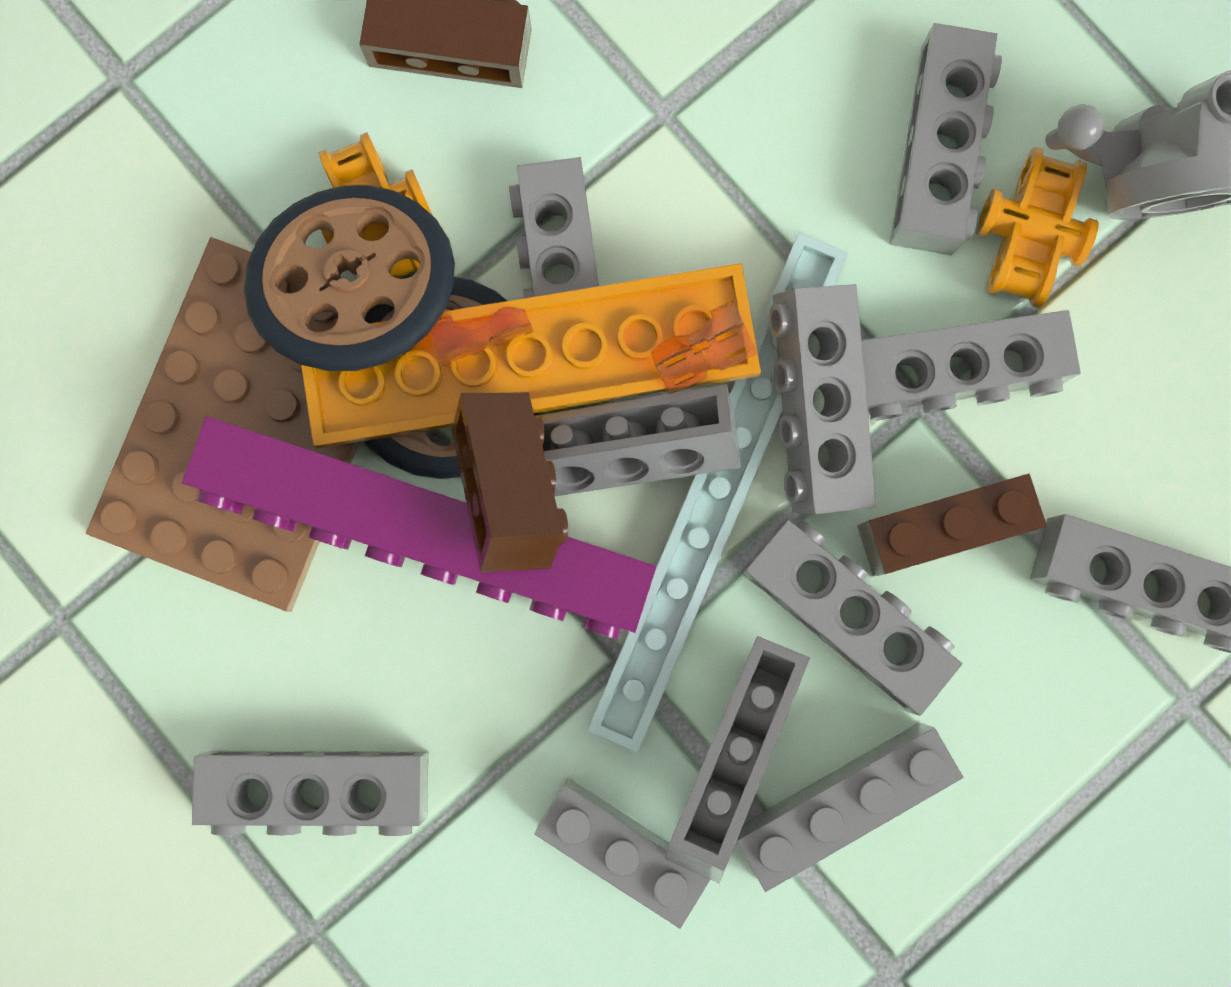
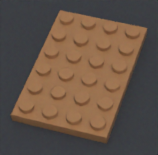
[85,237,360,612]

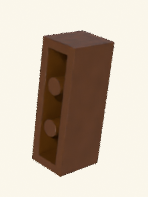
[359,0,532,88]
[452,392,568,572]
[857,473,1047,577]

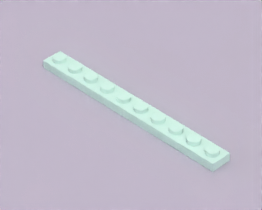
[587,232,849,753]

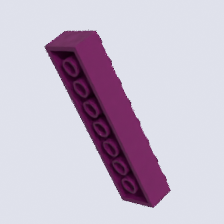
[182,416,657,639]

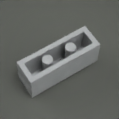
[534,778,710,929]

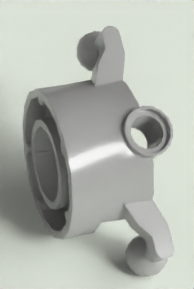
[1045,70,1231,220]

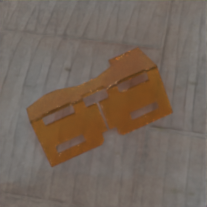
[651,300,758,394]
[430,306,533,367]

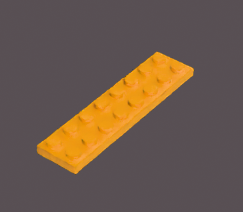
[301,263,761,449]

